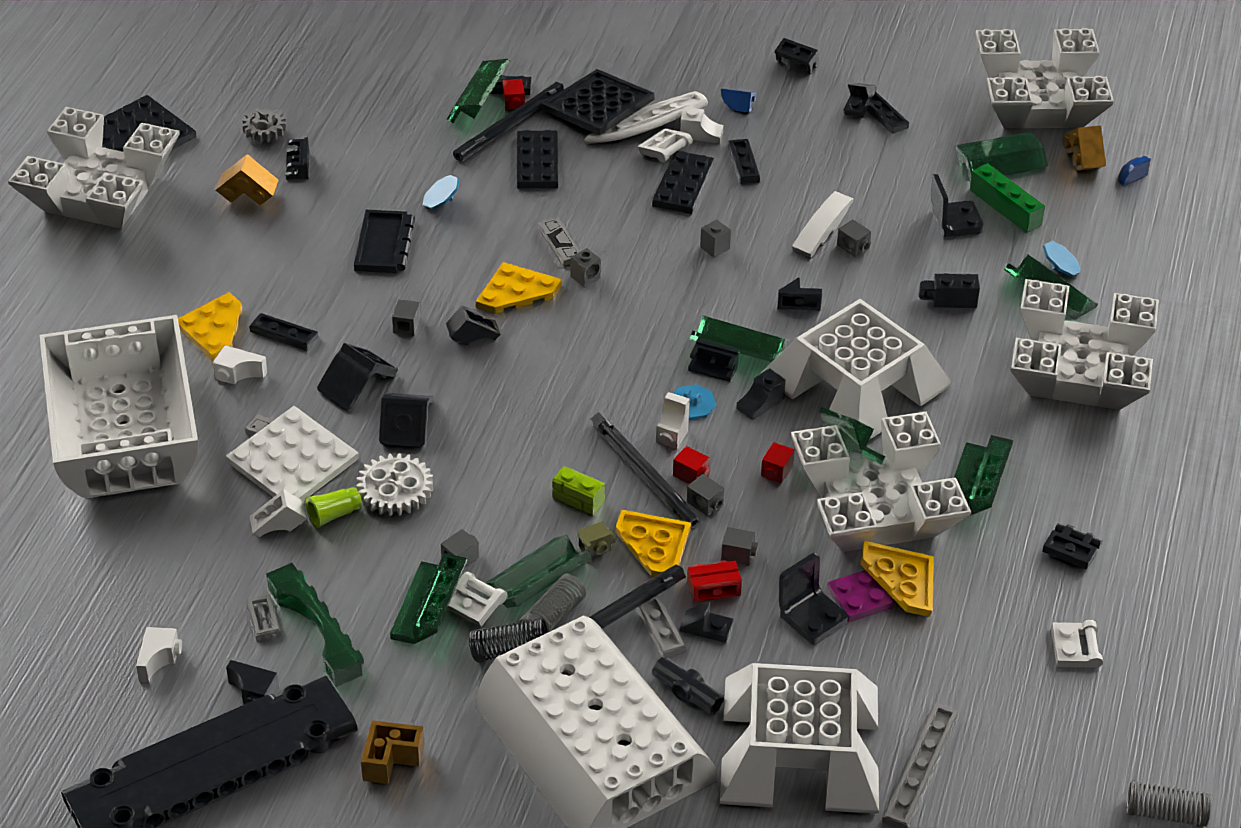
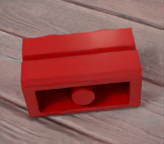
[687,560,742,602]

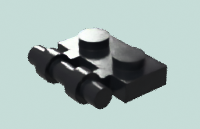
[1042,523,1103,569]

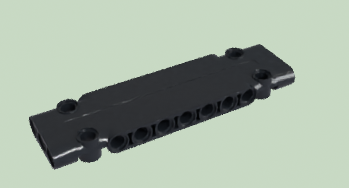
[61,675,358,828]

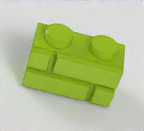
[552,466,605,515]

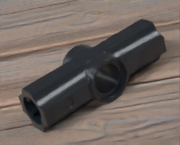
[652,657,724,714]

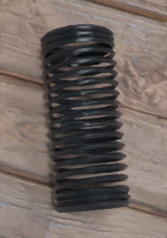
[469,618,549,662]

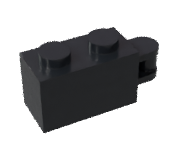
[918,273,980,308]

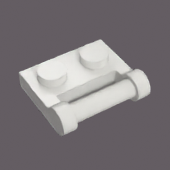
[638,128,693,162]
[441,572,507,627]
[1051,620,1103,668]

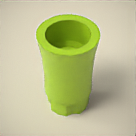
[305,487,362,529]

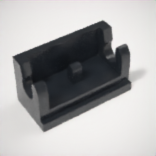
[774,38,819,73]
[286,137,310,180]
[688,339,739,382]

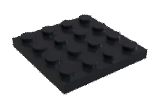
[542,69,655,135]
[102,95,196,152]

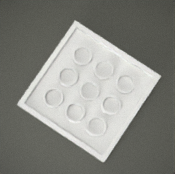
[226,406,359,501]

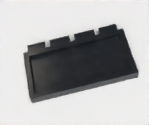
[354,209,415,273]

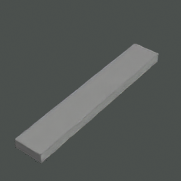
[882,703,959,828]

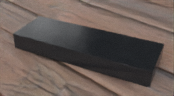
[867,92,909,134]
[728,139,760,184]
[249,313,318,351]

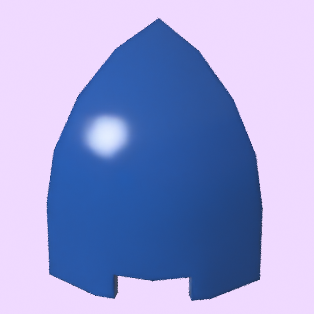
[721,89,756,112]
[1118,156,1151,186]

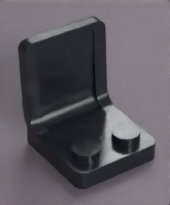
[931,174,984,238]
[317,343,399,409]
[379,393,434,447]
[779,552,848,645]

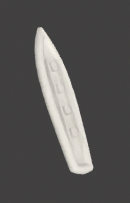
[584,91,708,144]

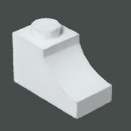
[680,107,723,144]
[213,345,267,384]
[656,392,690,449]
[250,489,307,537]
[136,627,182,682]

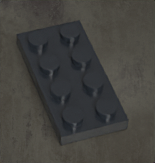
[517,130,558,188]
[652,151,714,214]

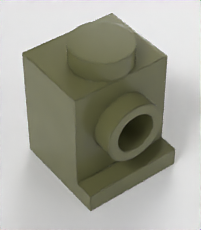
[577,521,615,563]

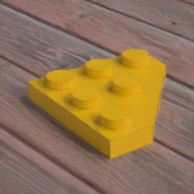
[475,262,562,314]
[178,292,242,361]
[616,509,691,577]
[860,541,934,617]

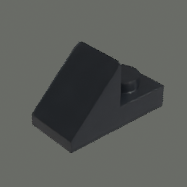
[843,83,877,118]
[777,277,822,311]
[679,601,734,643]

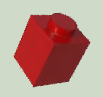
[502,79,525,111]
[761,442,795,483]
[673,446,711,484]

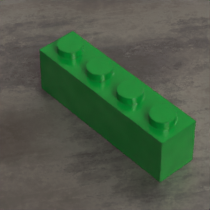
[969,163,1045,233]

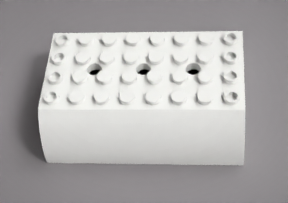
[39,315,198,499]
[476,616,717,828]

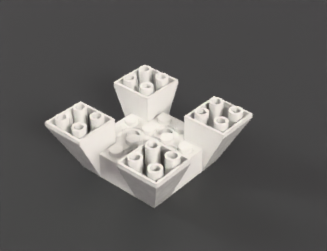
[975,28,1114,128]
[8,107,180,229]
[1011,279,1159,410]
[761,299,952,448]
[791,411,971,552]
[720,663,879,814]

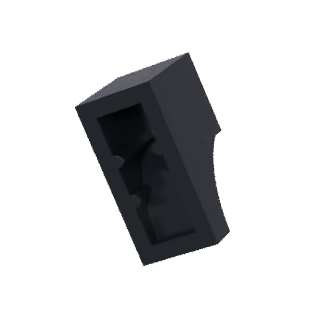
[446,305,501,345]
[736,368,786,420]
[226,660,279,705]

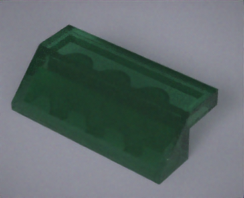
[447,58,510,123]
[955,132,1048,181]
[1004,254,1098,320]
[690,315,790,362]
[819,407,886,465]
[954,435,1014,517]
[485,535,592,608]
[390,553,467,644]

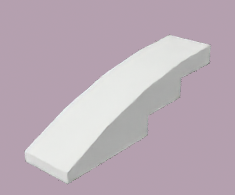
[792,191,854,258]

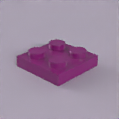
[827,570,893,623]

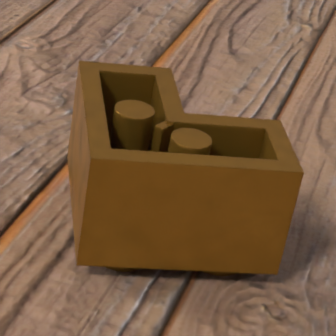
[1063,125,1106,171]
[215,154,278,205]
[361,720,425,784]

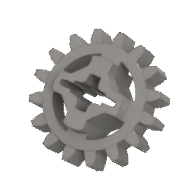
[242,108,287,142]

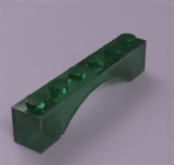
[266,563,364,687]

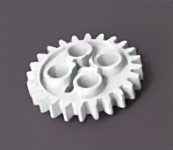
[357,453,433,516]

